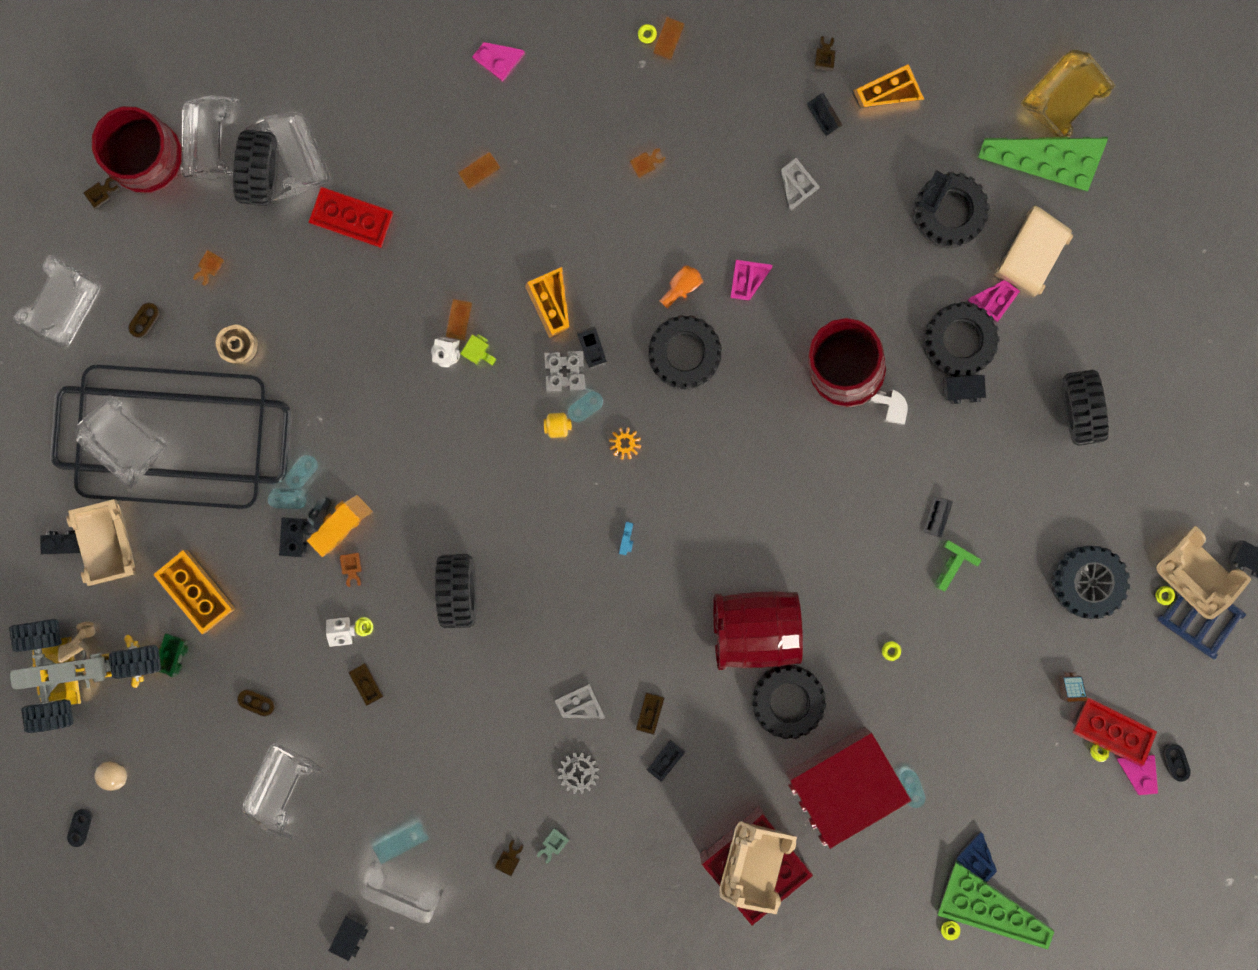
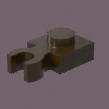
[814,36,836,71]
[83,177,120,209]
[494,840,524,876]

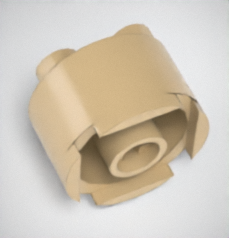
[215,325,258,365]

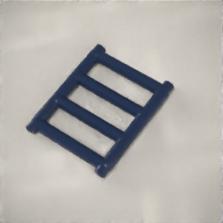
[1157,593,1246,660]

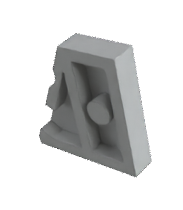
[781,158,820,211]
[555,684,605,719]

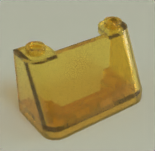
[1022,50,1116,137]

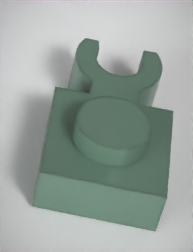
[537,827,570,864]

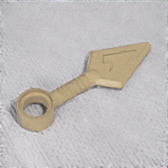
[58,622,95,663]

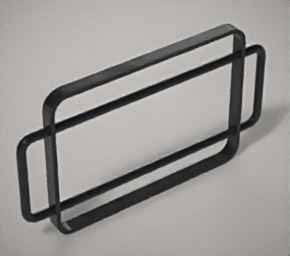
[50,364,291,509]

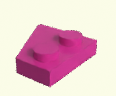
[472,42,525,82]
[730,260,772,301]
[967,280,1020,323]
[1116,755,1158,795]

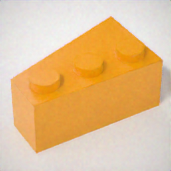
[853,64,924,107]
[525,267,569,338]
[307,495,373,557]

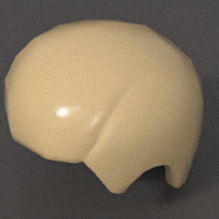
[94,761,127,791]

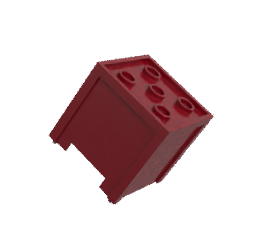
[699,805,813,926]

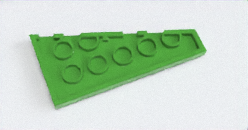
[978,136,1108,191]
[937,861,1054,950]

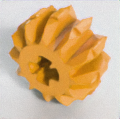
[609,427,641,460]

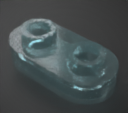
[568,392,603,422]
[285,455,318,489]
[268,488,307,509]
[899,770,925,808]

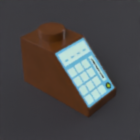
[1059,672,1087,702]

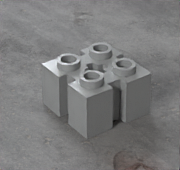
[544,351,585,393]

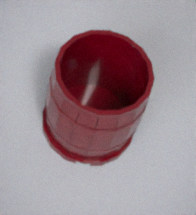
[92,106,183,193]
[808,318,886,408]
[713,591,803,670]

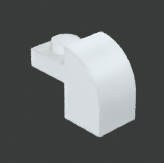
[869,390,908,425]

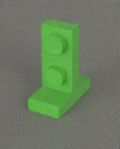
[936,540,981,592]

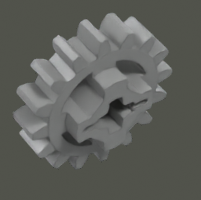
[558,752,599,794]

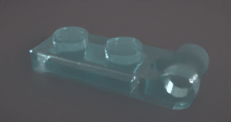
[372,822,429,864]

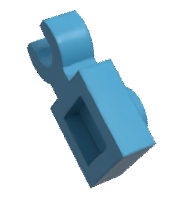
[619,522,633,555]

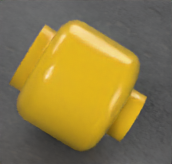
[544,412,572,438]

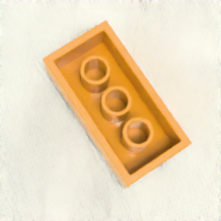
[153,550,235,634]

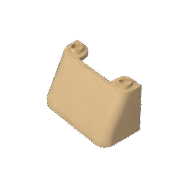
[993,205,1073,298]
[66,499,136,586]
[1156,526,1252,619]
[719,822,797,914]

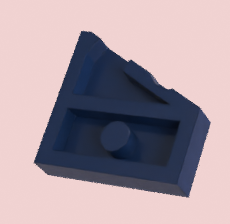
[955,831,997,882]

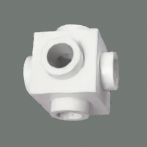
[431,337,460,367]
[326,617,355,647]

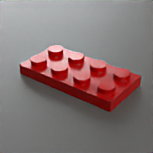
[308,187,394,248]
[1072,697,1157,767]

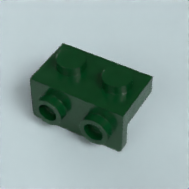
[159,633,189,678]

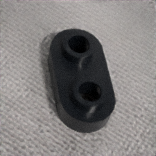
[1164,744,1191,782]
[67,809,93,847]

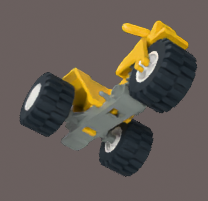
[9,619,161,733]

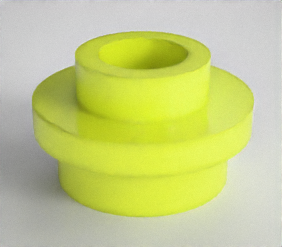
[638,24,657,44]
[1155,586,1175,605]
[354,617,373,636]
[882,641,901,661]
[1090,744,1109,762]
[941,921,960,940]

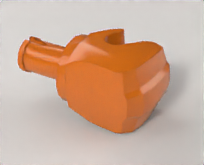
[659,265,704,309]

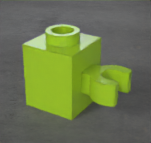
[460,334,497,366]

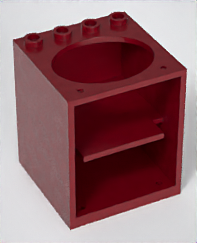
[785,726,912,849]

